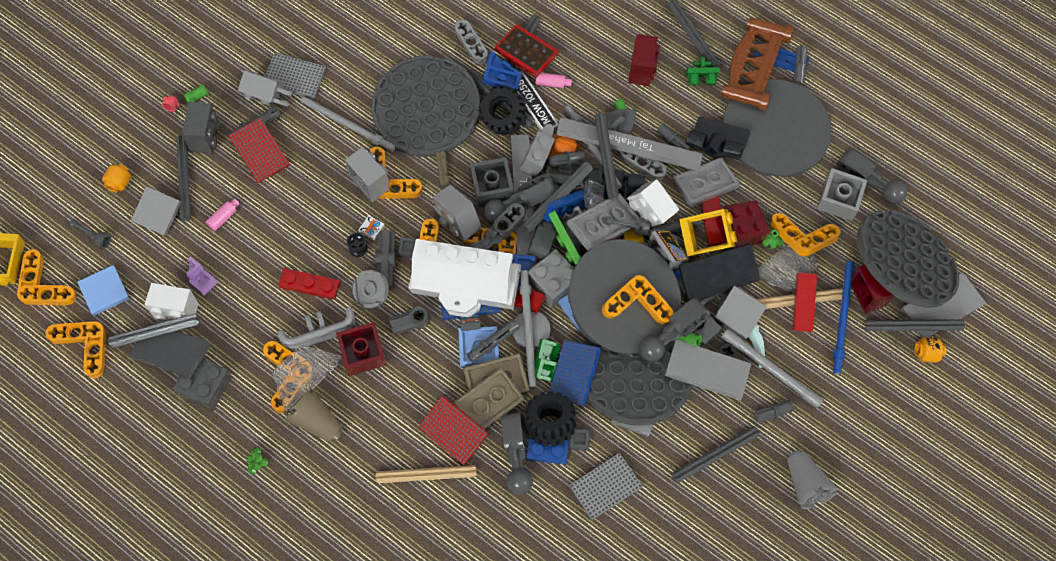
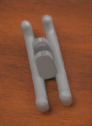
[277,307,356,351]

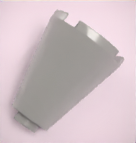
[787,450,837,509]

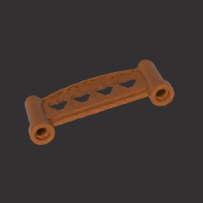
[721,18,794,111]

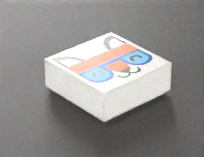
[358,215,385,241]

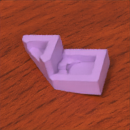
[186,257,218,295]

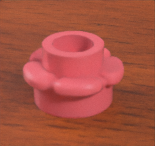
[162,95,180,112]

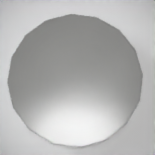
[352,270,389,308]
[512,311,551,349]

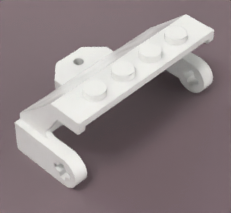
[408,239,521,318]

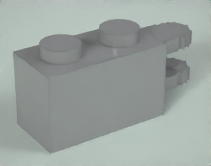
[238,70,292,107]
[520,124,555,177]

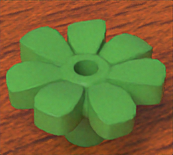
[762,227,784,250]
[247,448,268,474]

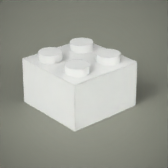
[627,179,679,227]
[145,283,199,322]

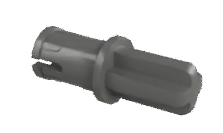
[793,46,808,82]
[657,123,690,150]
[549,150,585,166]
[754,399,794,422]

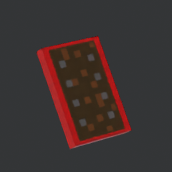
[494,24,558,78]

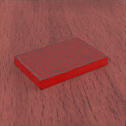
[228,118,290,183]
[418,396,489,465]

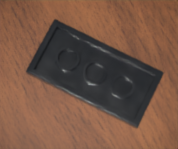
[678,243,760,302]

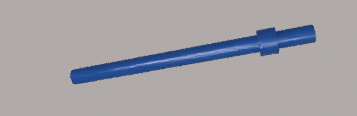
[833,261,854,374]

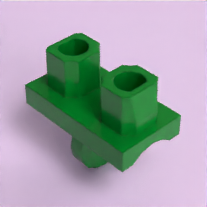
[685,56,720,86]

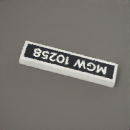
[517,71,559,131]

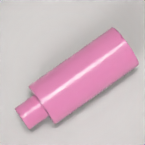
[536,73,572,89]
[205,198,240,232]

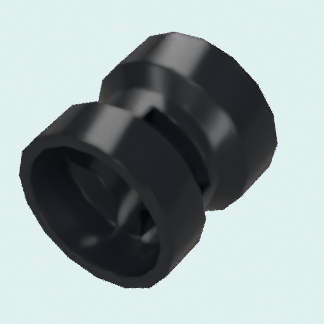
[347,232,368,257]

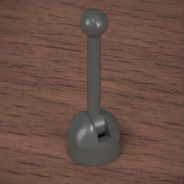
[605,217,650,236]
[70,220,111,249]

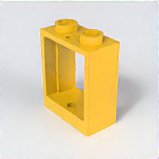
[679,209,737,257]
[0,233,25,286]

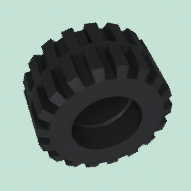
[478,86,528,135]
[525,391,576,447]

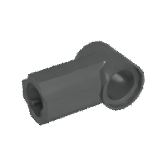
[389,306,429,335]

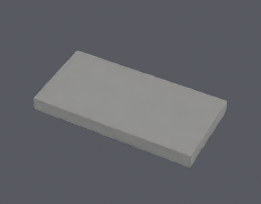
[566,193,641,251]
[900,273,986,338]
[665,340,751,401]

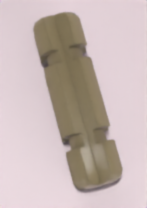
[436,151,450,186]

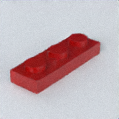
[278,268,340,300]

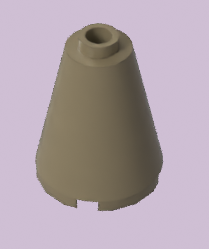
[285,388,343,442]

